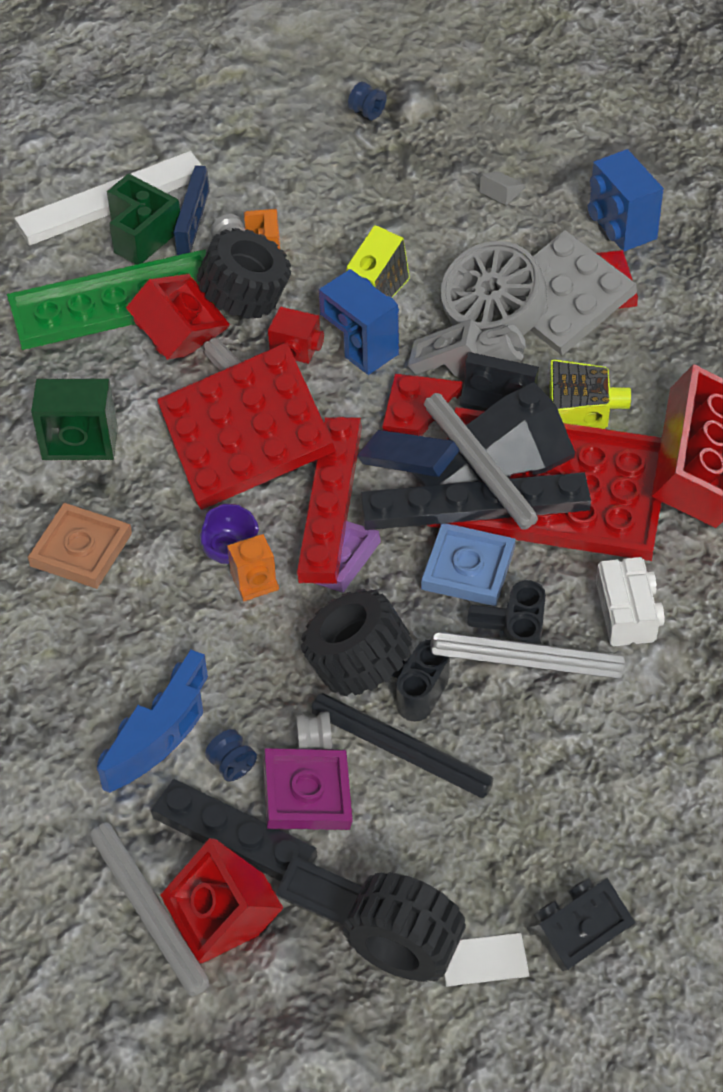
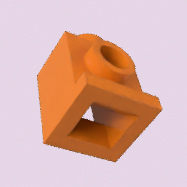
[227,534,279,602]

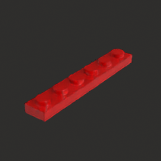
[297,417,362,584]

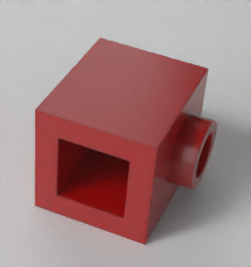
[268,306,324,364]

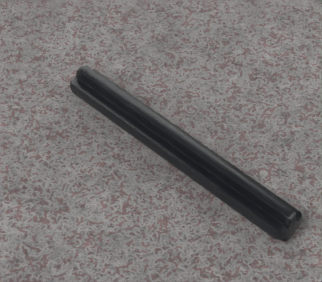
[311,693,493,798]

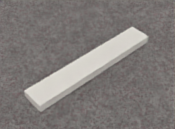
[14,151,202,246]

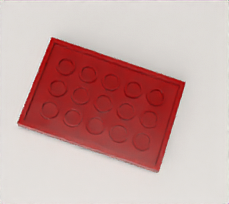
[427,407,662,561]

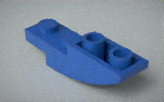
[97,650,208,793]

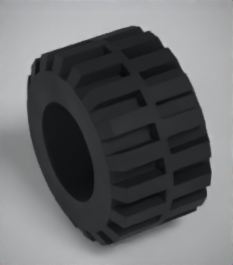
[197,228,291,319]
[301,589,412,696]
[343,872,466,982]

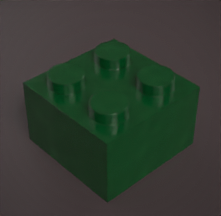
[31,378,118,460]

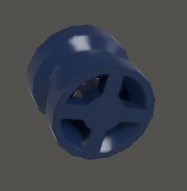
[348,81,387,120]
[205,729,257,782]

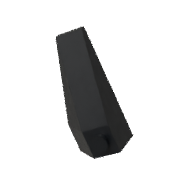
[411,382,575,486]

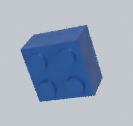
[588,149,664,252]

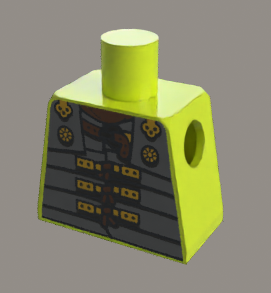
[346,225,410,297]
[549,360,631,429]

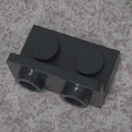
[460,352,539,411]
[526,877,636,971]

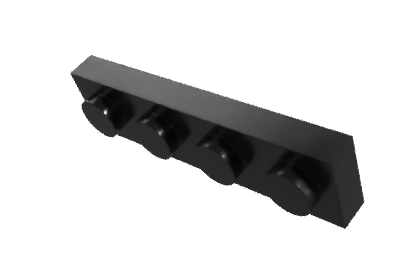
[151,778,317,882]

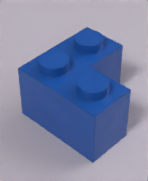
[319,269,399,375]

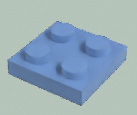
[421,523,516,606]

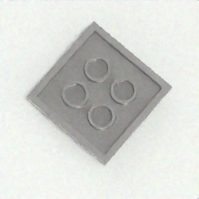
[507,230,637,356]

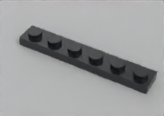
[361,472,591,530]

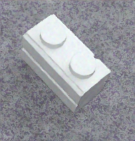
[596,557,664,646]

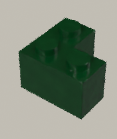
[107,173,180,265]

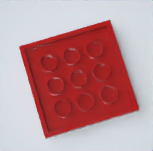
[157,342,336,510]

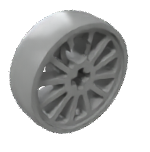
[441,241,547,335]

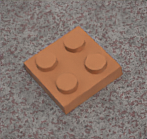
[28,503,132,589]

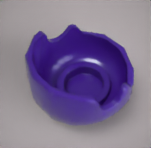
[200,504,259,564]

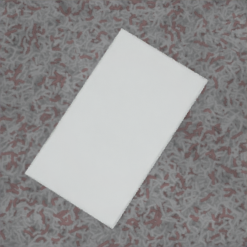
[445,933,530,987]

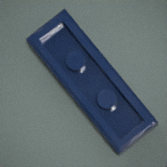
[174,165,210,255]
[357,430,460,477]

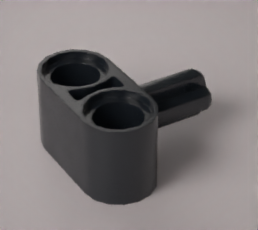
[467,580,546,645]
[389,639,450,722]

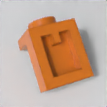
[244,209,280,249]

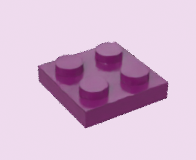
[263,748,353,830]

